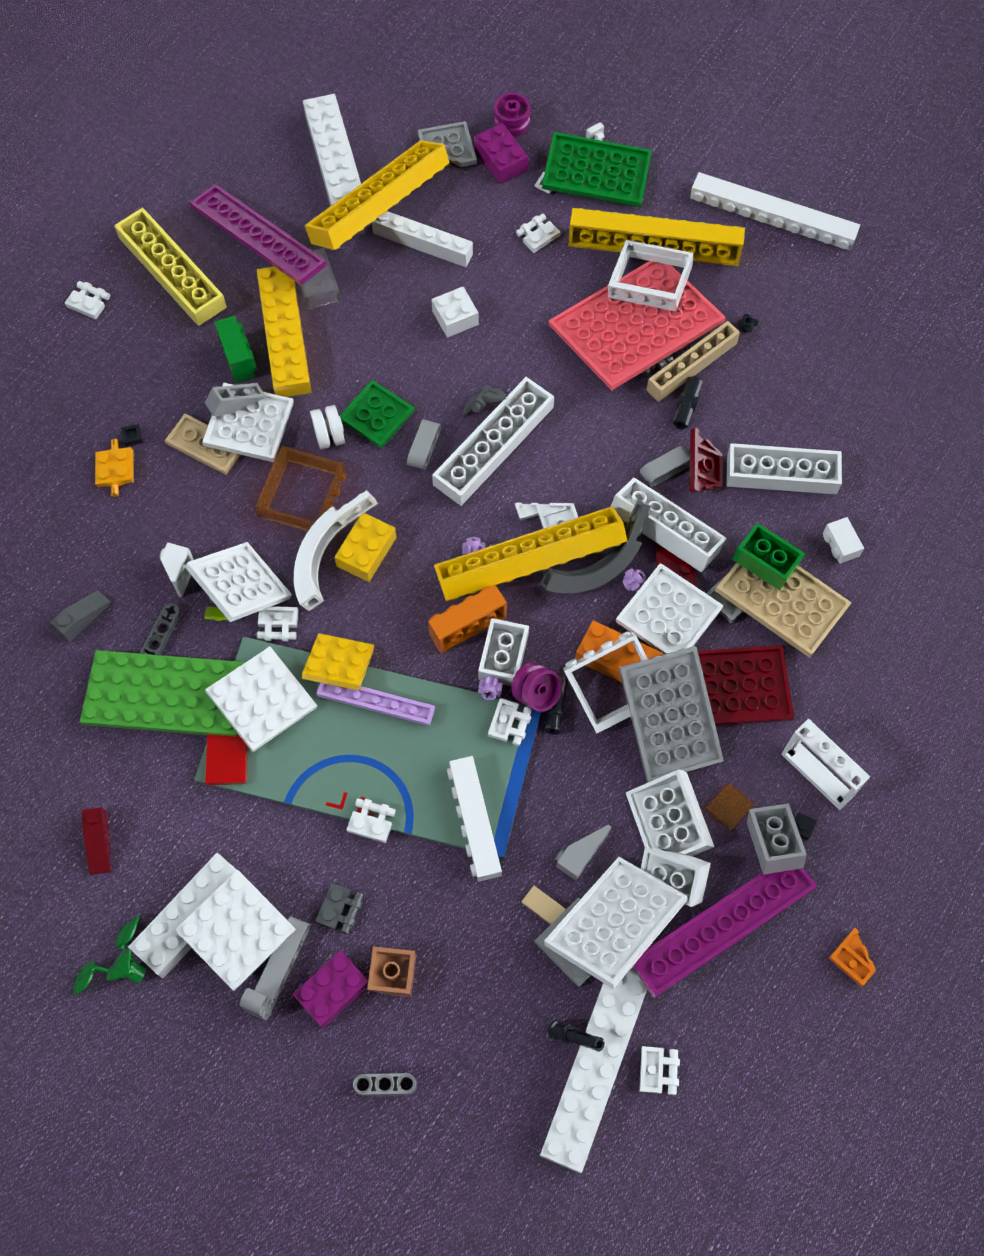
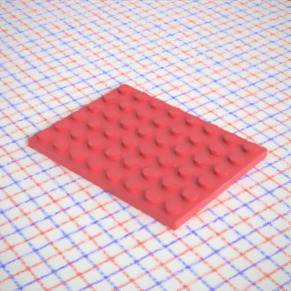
[549,261,726,391]

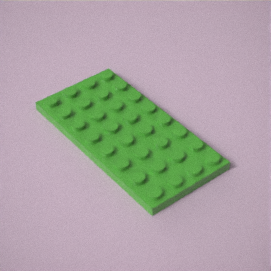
[80,650,246,737]

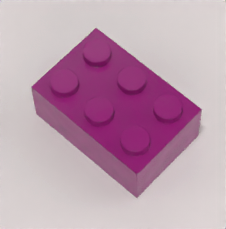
[474,123,529,184]
[293,950,368,1029]

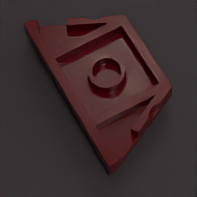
[690,427,723,493]
[655,546,696,587]

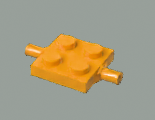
[95,439,134,497]

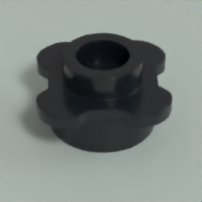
[737,314,758,332]

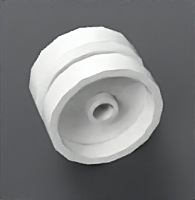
[310,405,345,450]

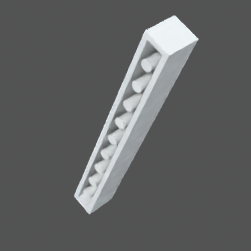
[690,172,860,251]

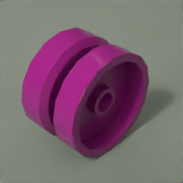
[494,92,530,137]
[511,663,563,712]

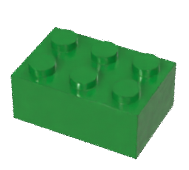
[215,315,257,384]
[732,523,805,591]

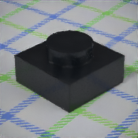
[121,424,143,447]
[794,812,817,840]

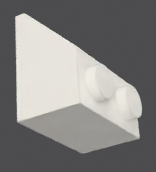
[160,542,194,597]

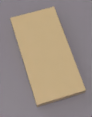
[165,414,240,475]

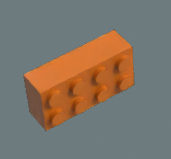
[428,585,507,654]
[575,620,663,683]

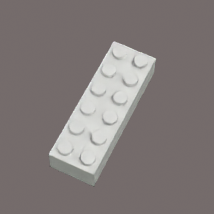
[727,444,842,494]
[611,478,727,572]
[128,853,236,978]

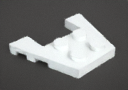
[515,503,578,571]

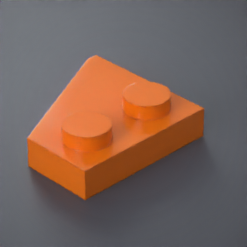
[828,928,876,987]

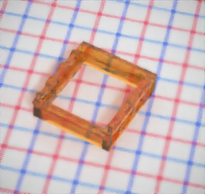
[255,446,347,531]

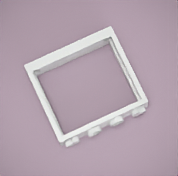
[608,240,693,312]
[563,631,648,733]
[781,719,870,810]

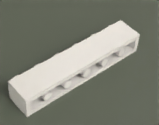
[372,211,473,267]
[447,756,502,882]

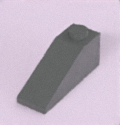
[50,590,111,643]

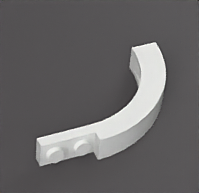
[294,490,378,611]

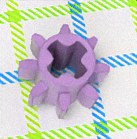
[462,537,485,554]
[623,568,646,592]
[478,676,503,700]

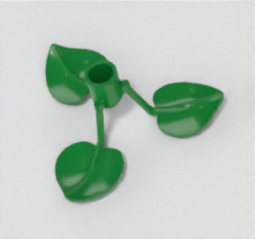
[73,915,146,996]

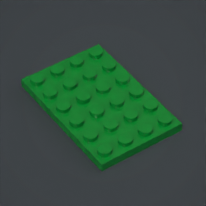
[542,132,652,207]

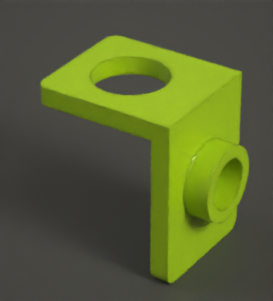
[204,607,228,621]

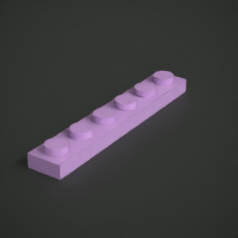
[316,683,435,726]

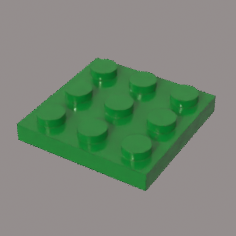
[340,380,415,449]

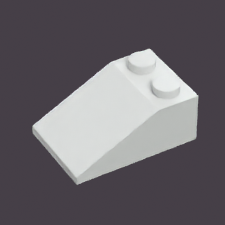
[641,847,711,907]

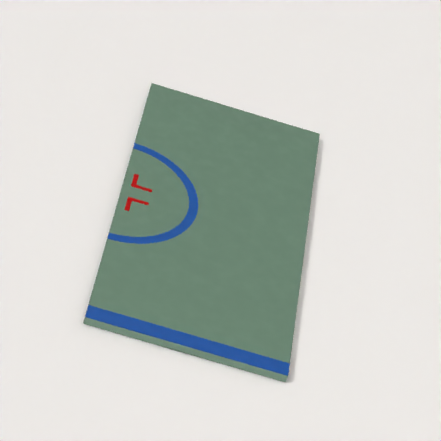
[194,637,541,859]

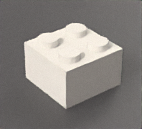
[432,287,479,338]

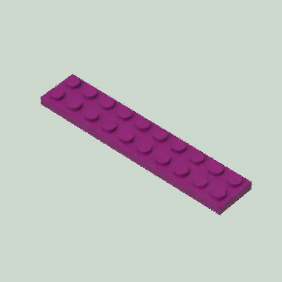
[190,184,327,285]
[632,868,817,998]

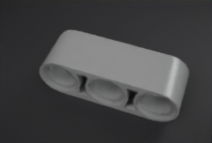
[407,419,441,470]
[640,446,690,487]
[353,1073,417,1096]

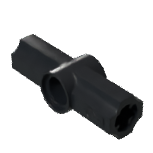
[673,376,703,430]

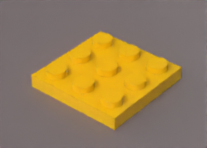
[302,633,374,691]

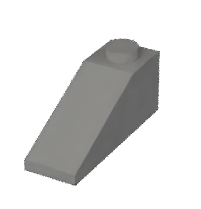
[205,383,266,416]
[556,825,611,881]

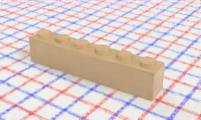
[647,321,740,402]

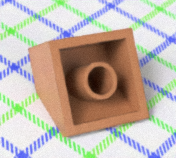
[367,947,416,998]

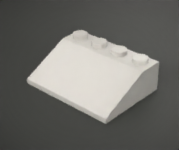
[626,769,714,856]

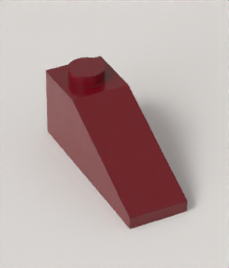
[82,807,111,875]

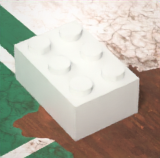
[478,618,529,686]

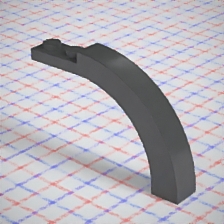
[541,499,651,593]

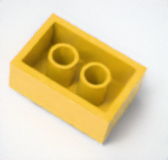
[335,513,397,582]

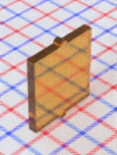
[706,783,754,830]

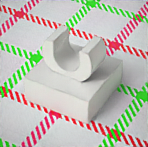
[586,122,604,141]

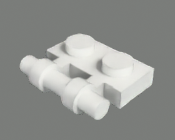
[516,213,560,253]
[65,281,110,319]
[257,607,298,642]
[488,698,532,746]
[347,798,396,843]
[640,1046,680,1095]

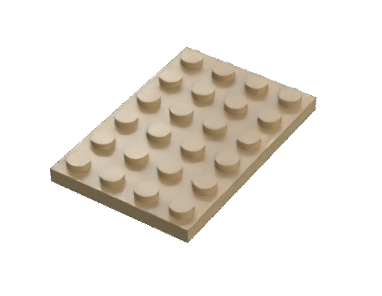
[715,563,852,658]

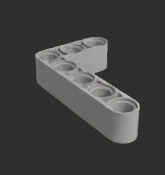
[239,916,310,1021]

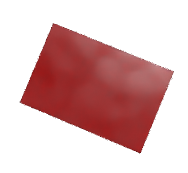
[205,734,248,786]

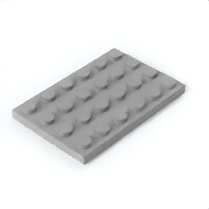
[619,646,724,782]

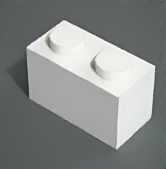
[823,517,864,564]

